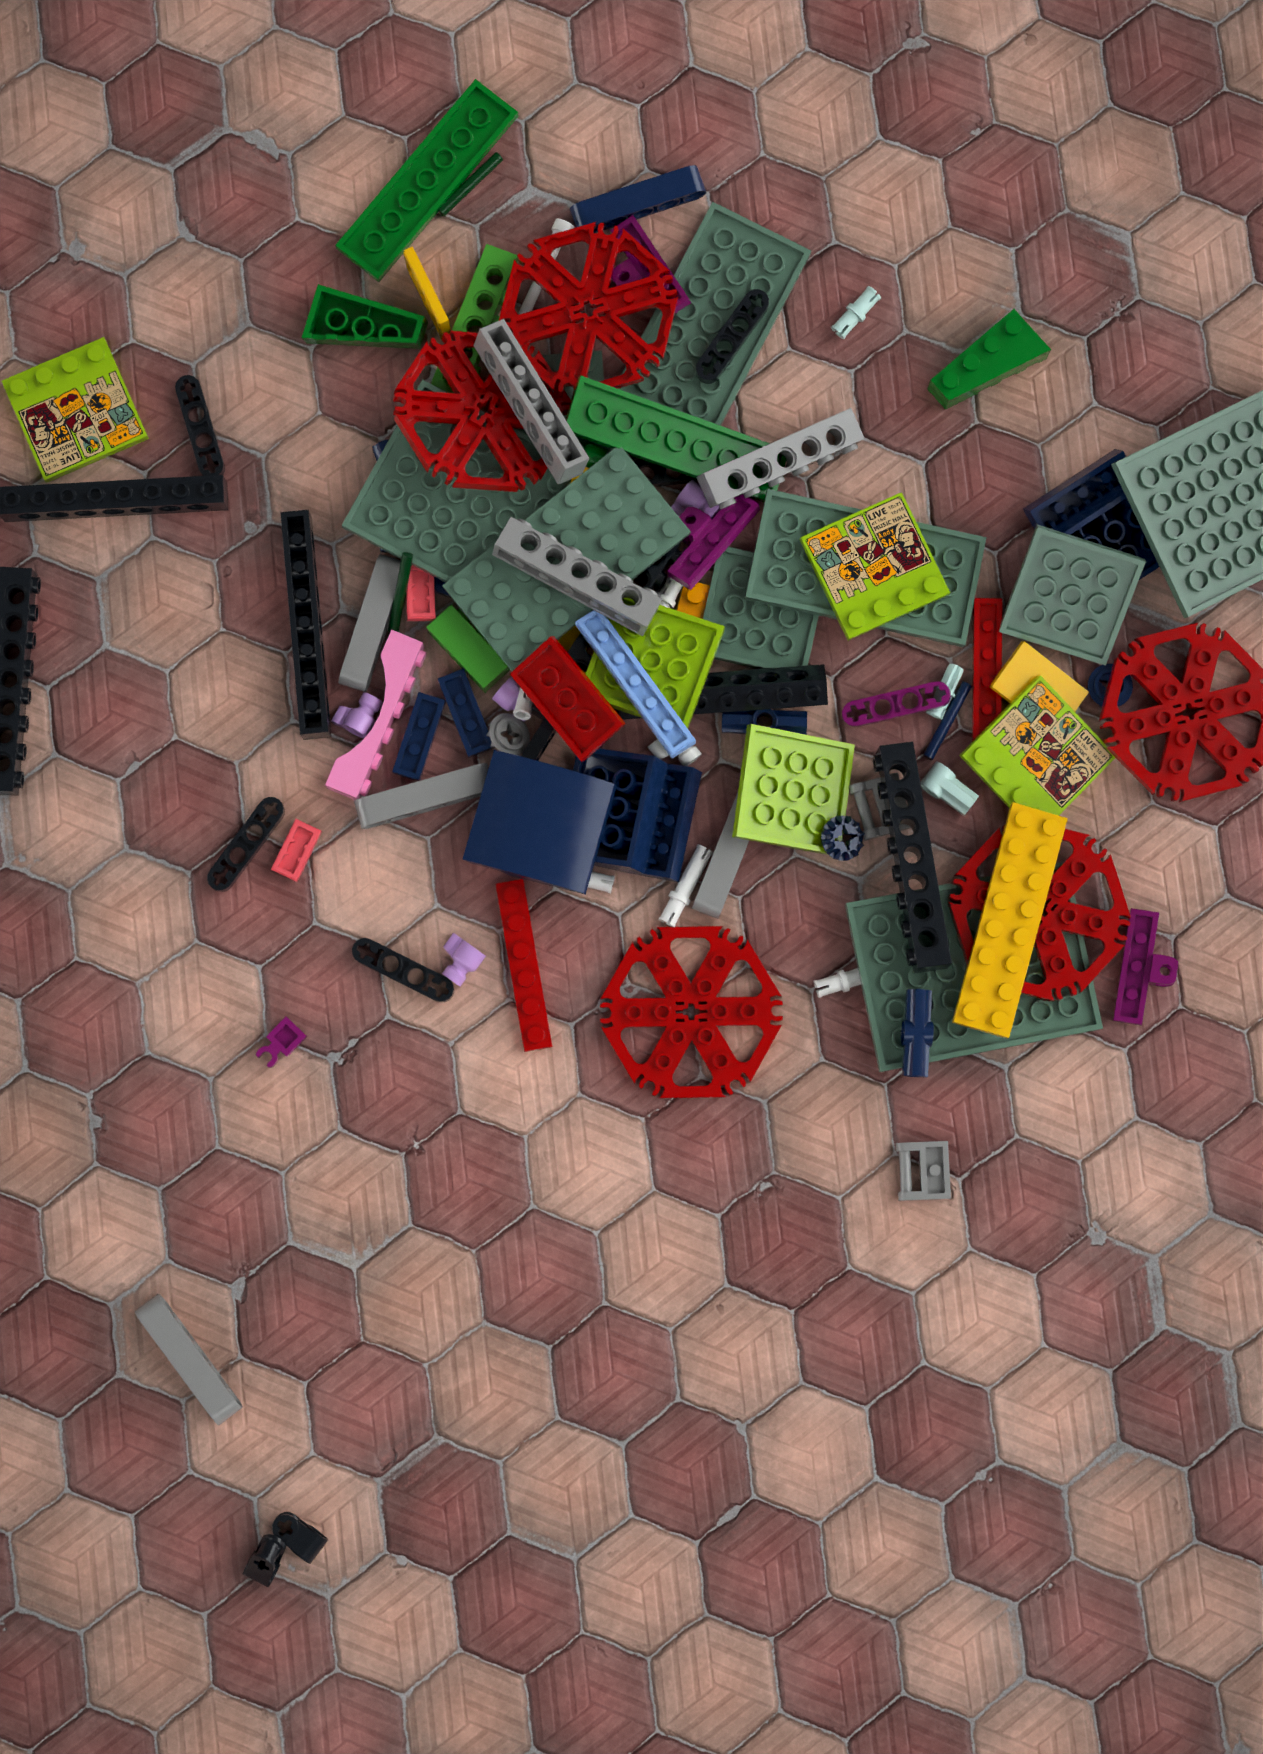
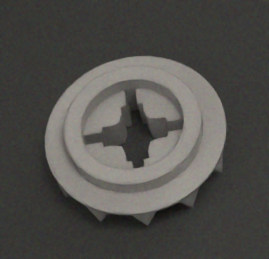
[487,713,530,756]

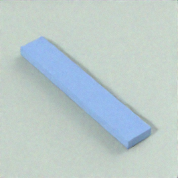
[575,610,696,759]

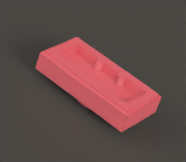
[406,565,436,621]
[271,819,322,882]

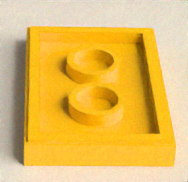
[403,246,451,340]
[989,641,1089,711]

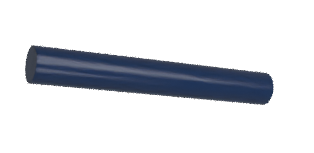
[923,681,972,760]

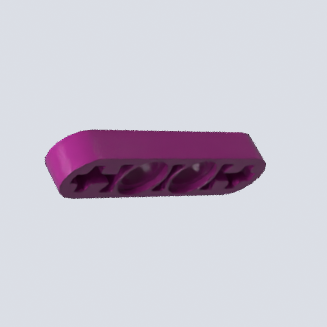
[842,681,951,727]

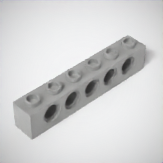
[473,319,589,485]
[696,408,865,509]
[492,517,662,636]

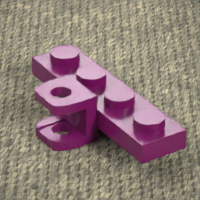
[610,215,691,313]
[667,494,760,591]
[1113,908,1178,1026]

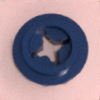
[1087,664,1133,707]
[821,816,865,861]

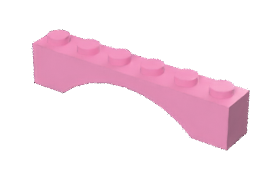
[325,630,427,800]

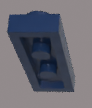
[438,668,495,758]
[392,692,446,781]

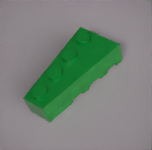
[302,284,428,349]
[927,309,1051,410]

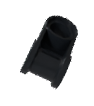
[272,1512,328,1564]
[242,1534,286,1587]

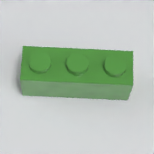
[426,605,510,693]

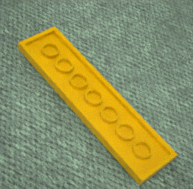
[952,802,1068,1039]

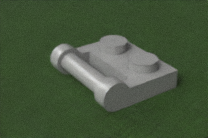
[849,772,911,841]
[896,1141,951,1201]

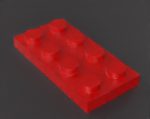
[510,636,626,762]

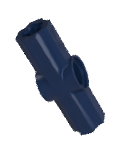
[721,709,807,735]
[901,989,934,1078]

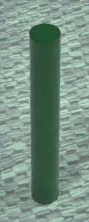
[439,152,503,217]
[388,552,413,632]

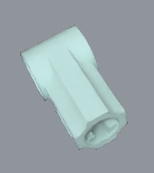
[920,762,979,816]

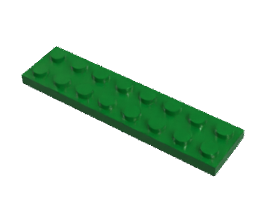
[335,79,519,282]
[566,376,786,502]

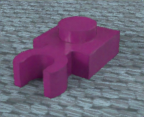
[256,1016,308,1068]

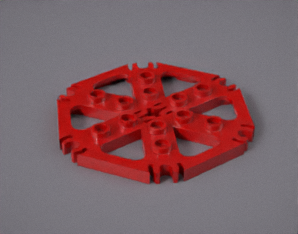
[499,222,678,396]
[393,330,571,492]
[1099,623,1263,802]
[948,825,1131,1002]
[600,926,783,1098]

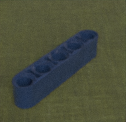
[569,165,707,233]

